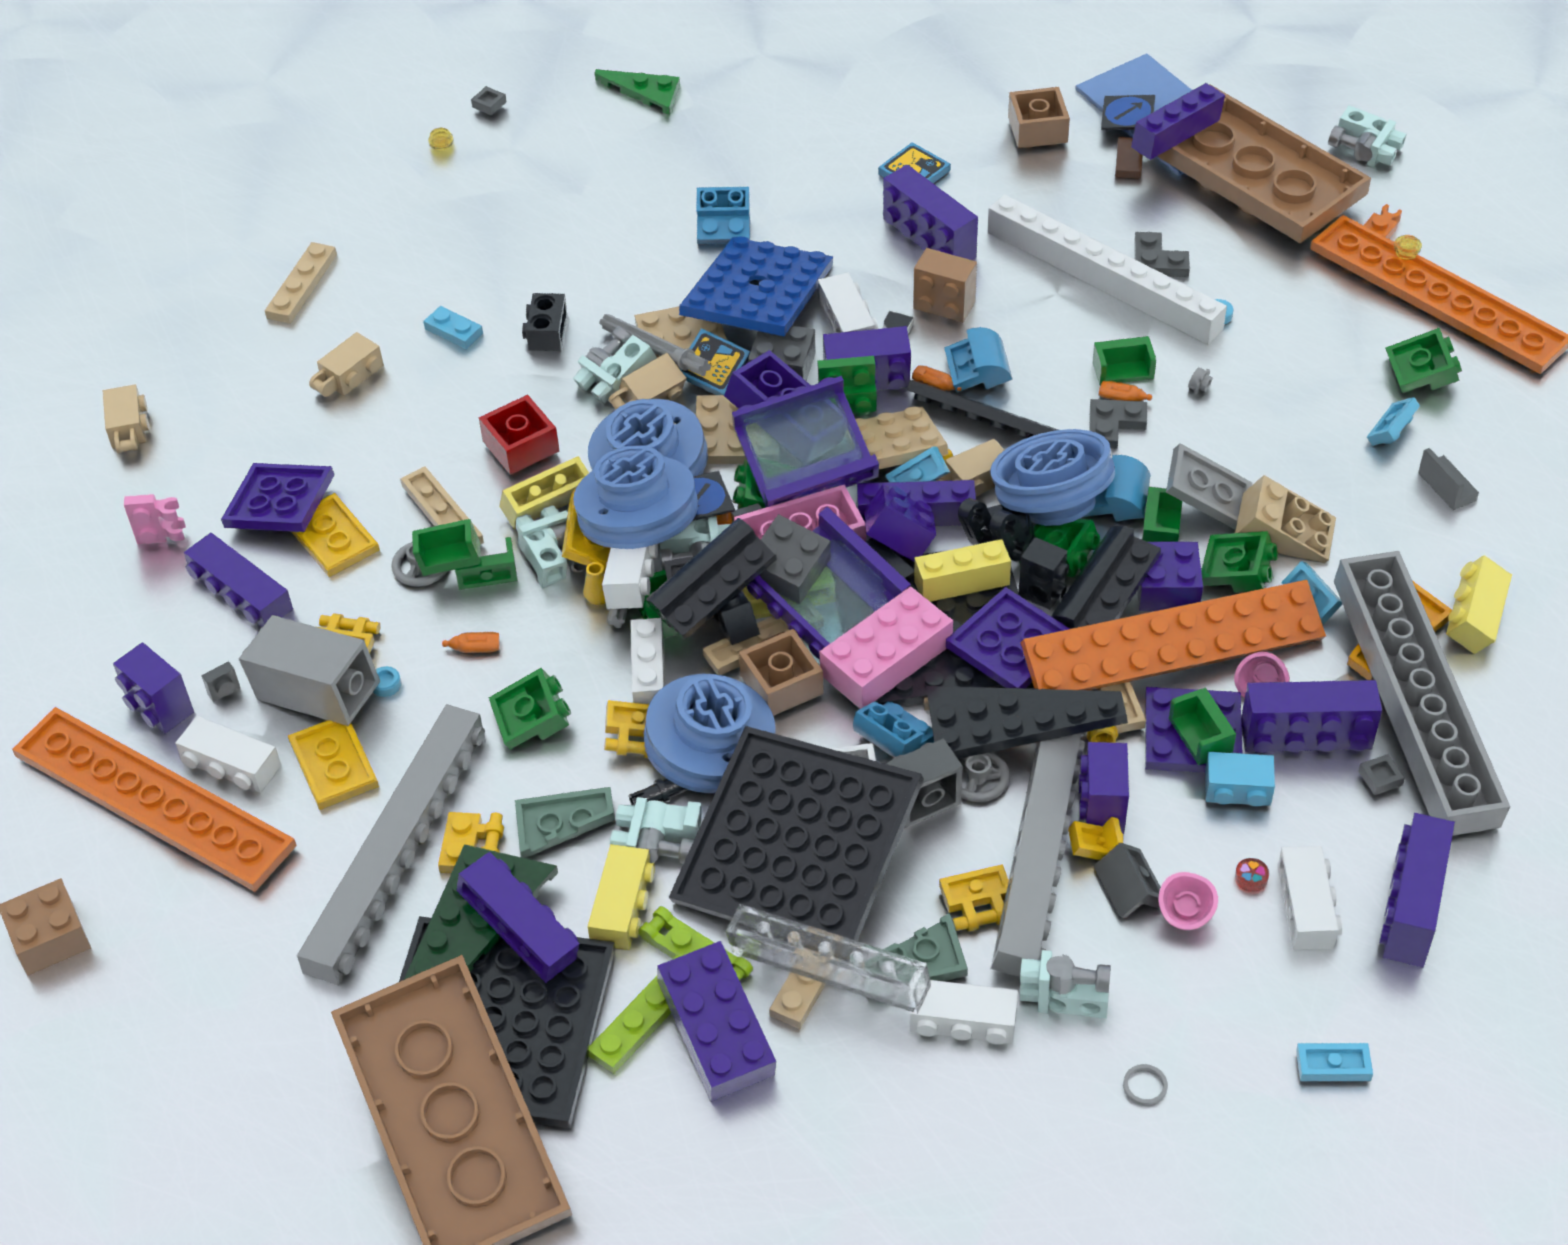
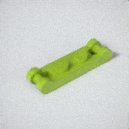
[638,906,753,981]

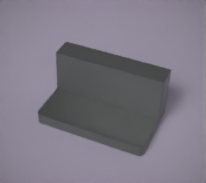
[1418,448,1479,510]
[1094,843,1161,918]

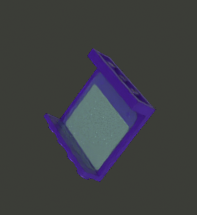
[732,376,879,507]
[747,507,911,659]

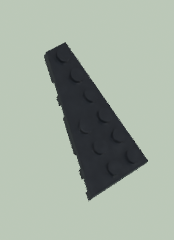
[926,686,1128,759]

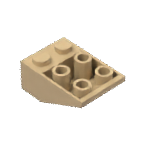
[1235,475,1336,563]

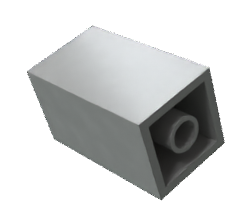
[238,615,380,726]

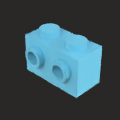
[1205,752,1275,807]

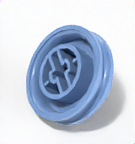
[588,399,708,476]
[990,429,1115,526]
[573,446,698,549]
[644,674,776,793]

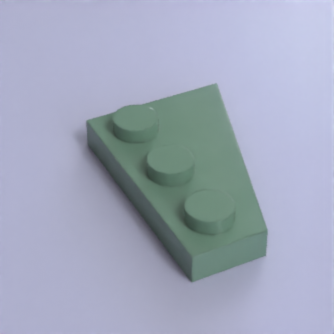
[515,787,615,858]
[860,913,968,997]

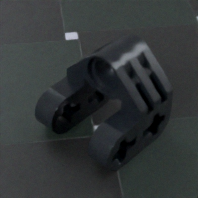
[958,498,1035,562]

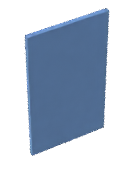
[1075,53,1192,176]

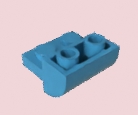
[696,187,750,244]
[944,327,1013,392]
[1084,455,1151,521]
[853,701,934,758]

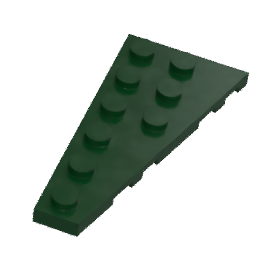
[404,844,558,980]

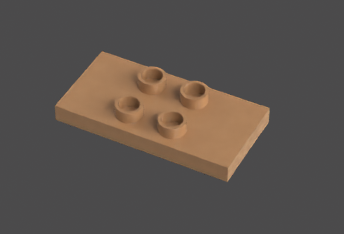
[1157,84,1371,243]
[331,955,572,1245]

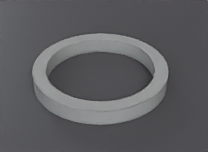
[1123,1064,1168,1106]

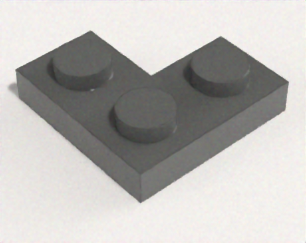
[1134,232,1190,277]
[1089,399,1147,449]

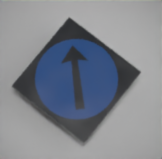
[1101,95,1155,130]
[693,471,735,521]

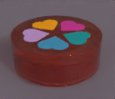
[1235,858,1269,892]

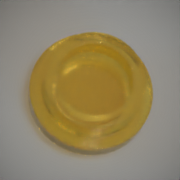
[428,127,454,151]
[1394,235,1422,260]

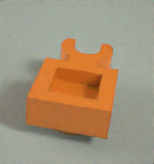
[1363,204,1402,239]

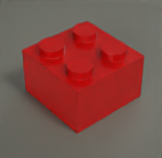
[478,394,560,475]

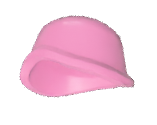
[1234,652,1290,698]
[1158,872,1218,931]

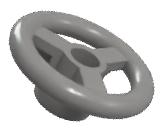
[391,542,447,587]
[958,752,1010,802]

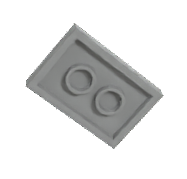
[1166,443,1252,530]

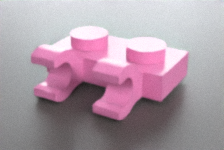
[124,494,186,544]

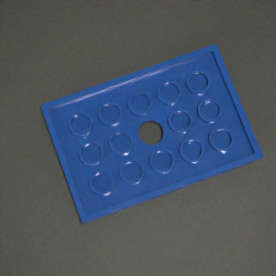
[679,236,833,336]

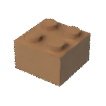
[1008,87,1070,148]
[913,248,977,323]
[739,629,824,716]
[0,878,91,976]

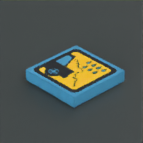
[878,142,951,184]
[679,328,750,395]

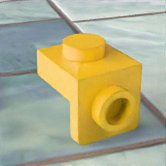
[1068,817,1123,860]

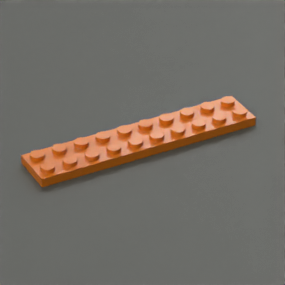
[1310,215,1568,374]
[1021,580,1326,690]
[12,707,297,892]

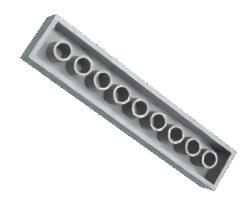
[1334,551,1511,835]

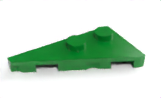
[594,69,680,115]

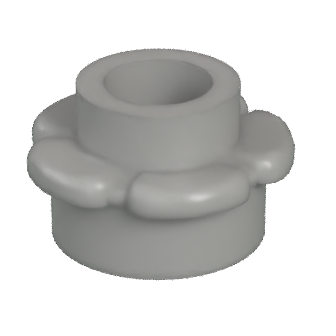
[1188,367,1213,394]

